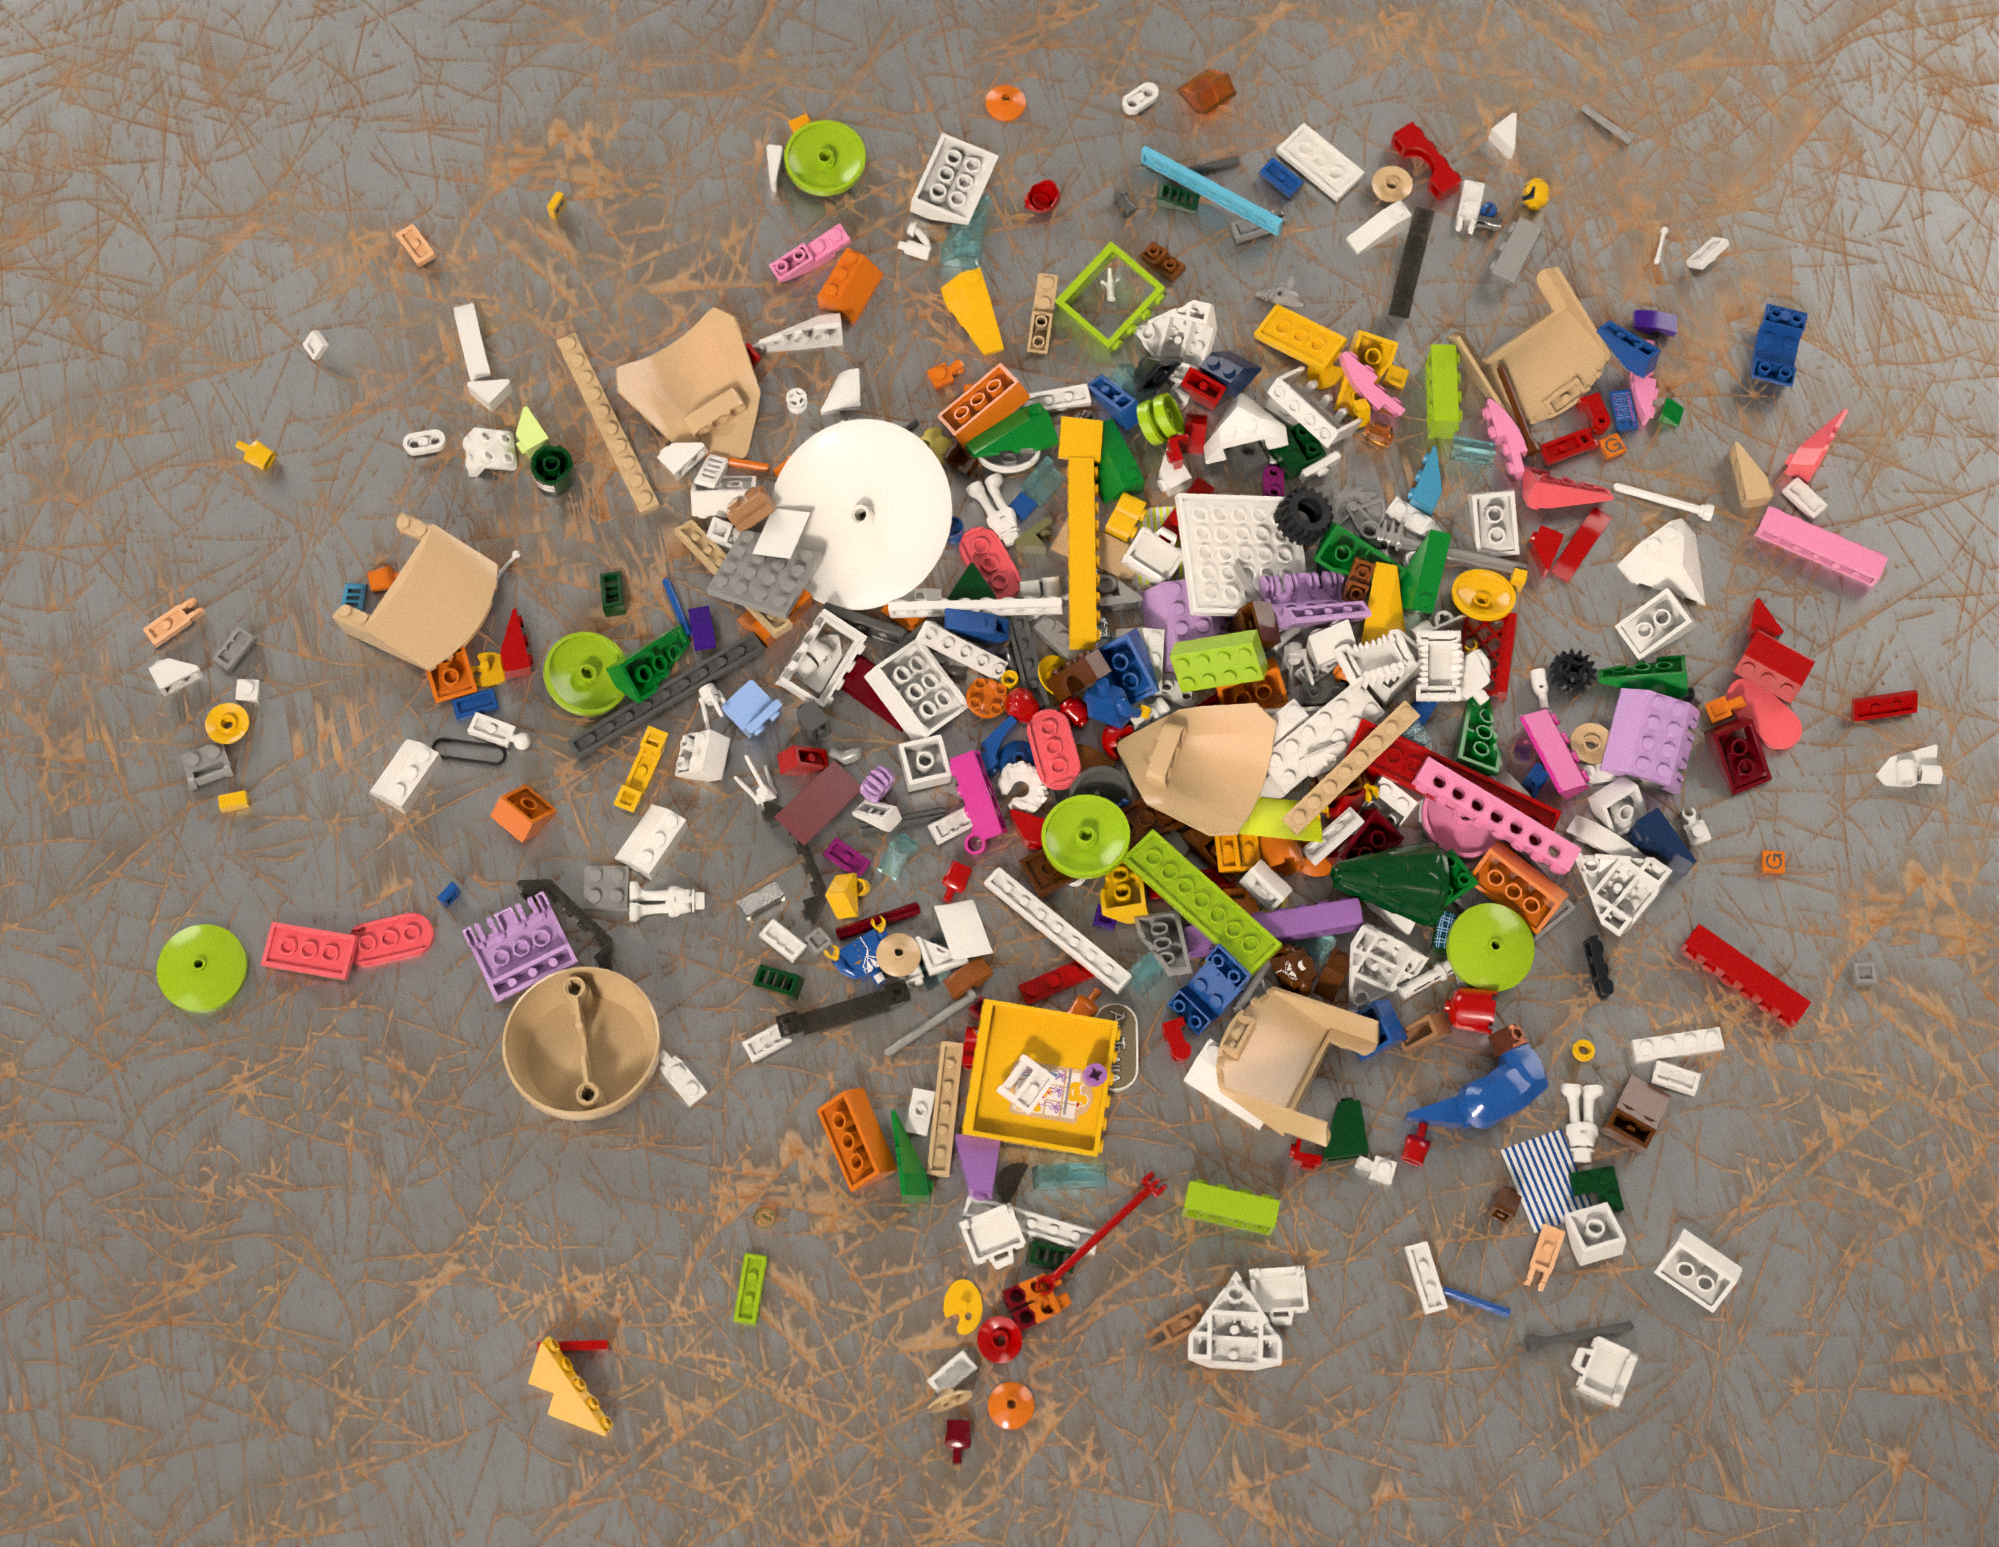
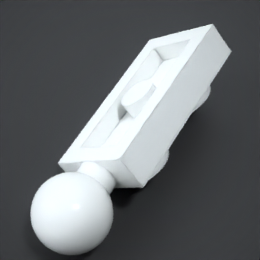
[467,712,531,750]

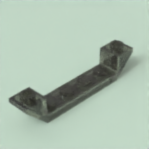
[1388,206,1435,320]
[761,801,827,926]
[516,879,615,972]
[775,979,911,1039]

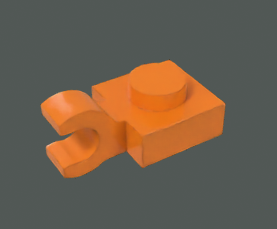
[926,359,965,391]
[1705,695,1747,725]

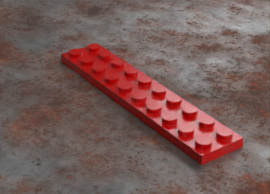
[1343,718,1562,846]

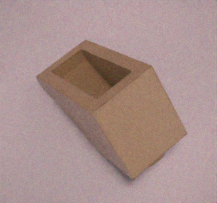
[1400,1012,1453,1053]

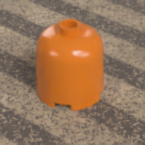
[1258,836,1306,877]

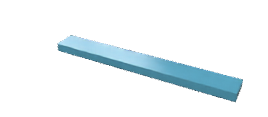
[1141,145,1283,236]

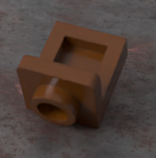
[943,442,980,477]

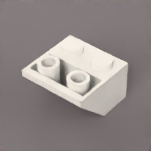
[1306,619,1357,670]
[675,730,730,782]
[1361,777,1424,830]

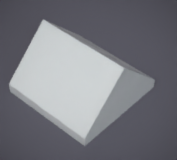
[1238,859,1293,913]

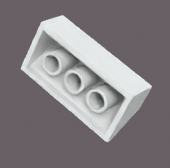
[1183,1039,1264,1130]

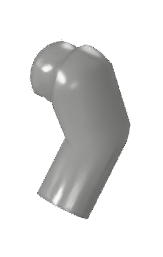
[829,746,862,765]

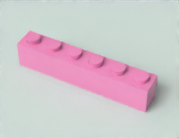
[1754,506,1888,587]

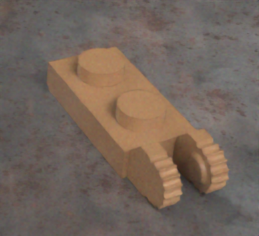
[1144,1303,1205,1353]

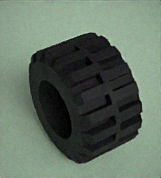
[1275,487,1334,546]

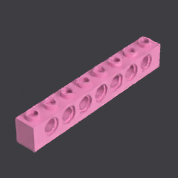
[1411,757,1582,875]

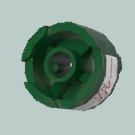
[530,445,576,495]

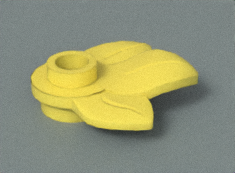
[919,427,953,465]

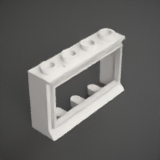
[1267,366,1363,448]
[775,609,867,709]

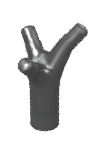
[995,641,1019,673]

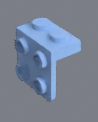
[722,680,783,739]

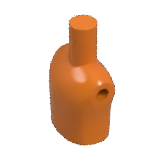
[367,566,400,593]
[1066,988,1102,1017]

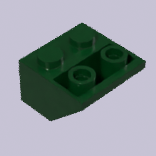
[1269,423,1327,481]

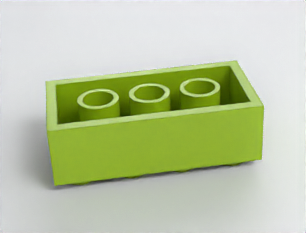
[1425,344,1462,439]
[1169,629,1269,693]
[1181,1179,1280,1236]

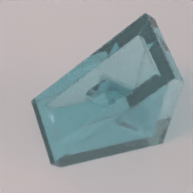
[878,833,920,880]

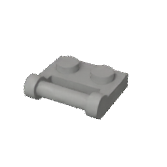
[180,742,234,791]

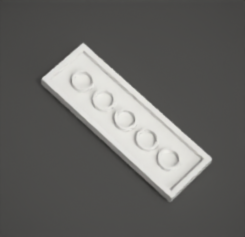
[1267,686,1385,795]

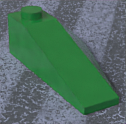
[965,403,1059,458]
[1095,418,1145,505]
[1313,523,1407,582]
[1399,529,1452,617]
[606,624,690,704]
[1598,655,1688,699]
[1451,696,1502,777]
[891,1110,934,1204]

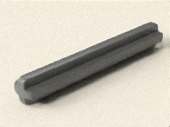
[860,807,946,835]

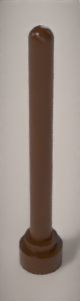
[1497,365,1542,457]

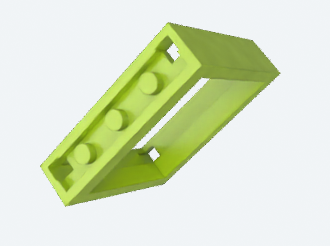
[1055,241,1167,354]

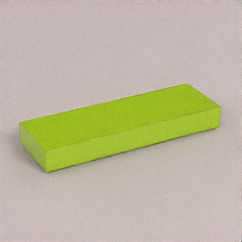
[733,1253,768,1326]

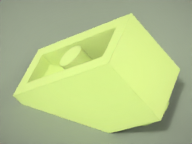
[516,406,551,459]

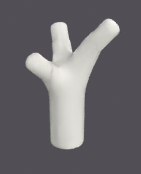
[1100,267,1120,302]

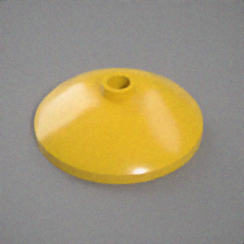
[1451,569,1516,621]

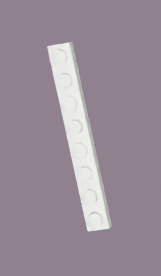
[888,596,1063,618]
[984,867,1132,995]

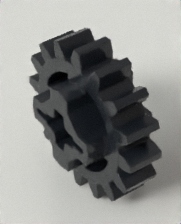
[1549,649,1597,696]

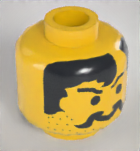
[1522,178,1550,211]

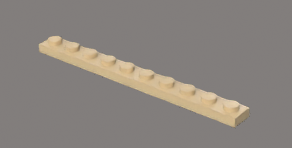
[556,333,660,516]

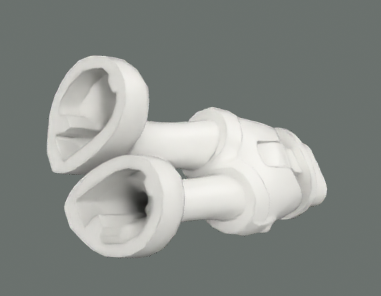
[966,473,1020,547]
[629,881,705,922]
[1561,1084,1604,1163]

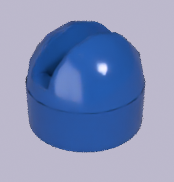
[1480,202,1497,218]

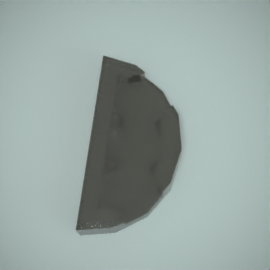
[996,1162,1029,1204]

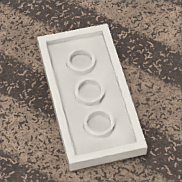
[1276,123,1365,202]

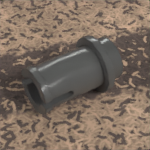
[1113,190,1138,217]
[1476,214,1502,233]

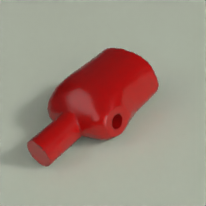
[942,861,973,903]
[1400,1123,1431,1167]

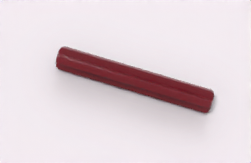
[835,902,921,940]

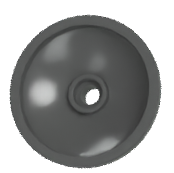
[1068,765,1132,809]

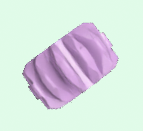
[860,765,895,803]

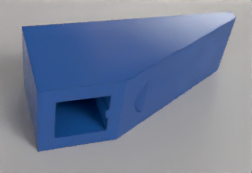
[945,608,1009,646]

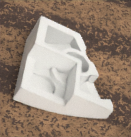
[821,368,861,415]

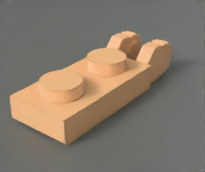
[143,597,205,648]
[1524,1223,1566,1291]

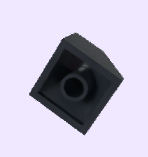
[1134,356,1184,393]

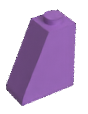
[955,1134,1001,1201]

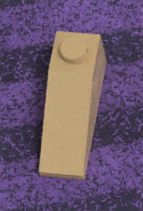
[1729,442,1773,508]

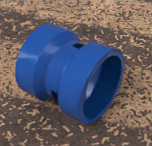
[947,516,963,544]

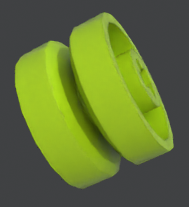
[1137,392,1185,446]

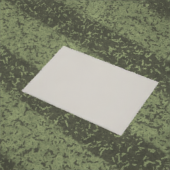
[752,508,810,559]
[934,899,993,961]

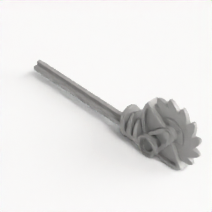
[1325,483,1527,573]

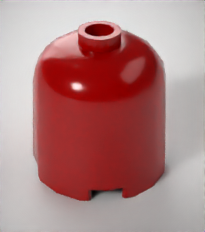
[1444,987,1498,1035]

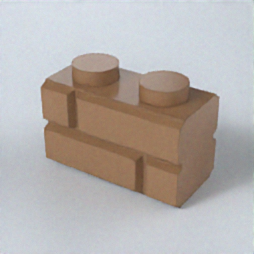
[726,485,776,532]

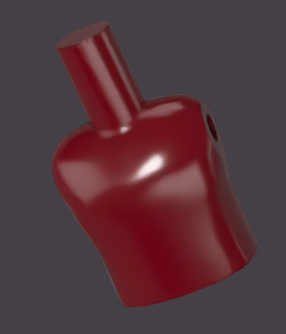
[945,1420,971,1464]

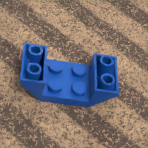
[1749,303,1808,388]
[1167,943,1252,1036]

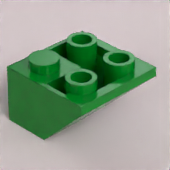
[1441,849,1479,909]

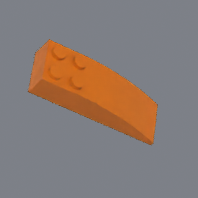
[426,646,478,704]

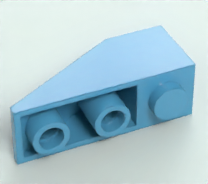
[1407,446,1442,517]

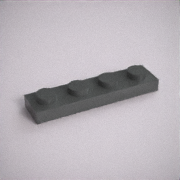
[823,602,906,645]

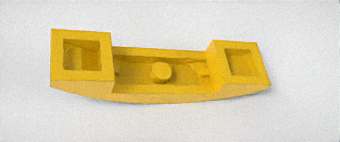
[613,725,669,813]

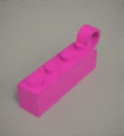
[949,750,1008,855]

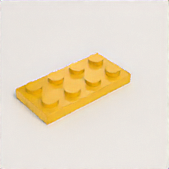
[1254,303,1347,373]

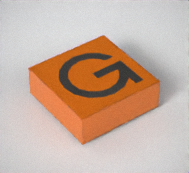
[1599,433,1627,461]
[1761,850,1785,875]

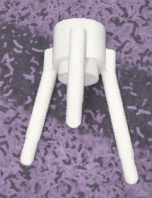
[1279,642,1315,693]
[698,683,727,730]
[734,755,778,807]

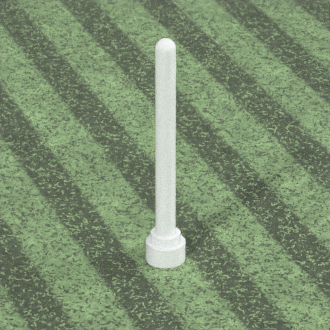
[1613,483,1715,522]

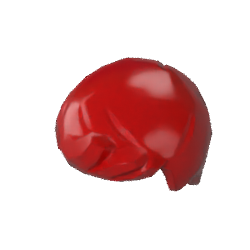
[1024,179,1060,213]
[1005,687,1039,724]
[1101,724,1133,762]

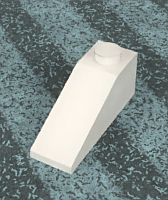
[1346,200,1412,255]
[1272,699,1308,747]

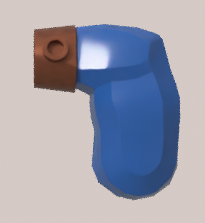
[1457,1023,1549,1129]

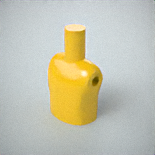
[236,440,276,471]

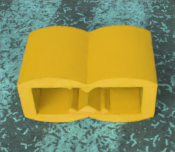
[1105,492,1148,543]

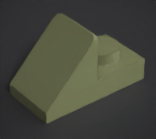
[1014,516,1052,555]

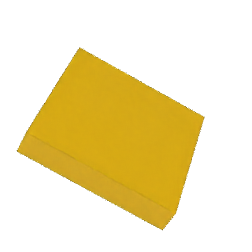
[1058,416,1103,463]

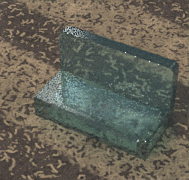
[1108,363,1158,404]
[1450,436,1496,468]
[1020,456,1065,508]

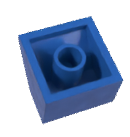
[1356,999,1408,1061]

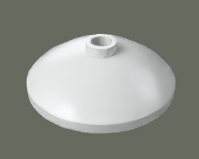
[978,448,1041,474]

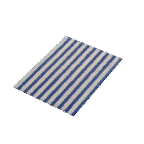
[1500,1129,1593,1233]

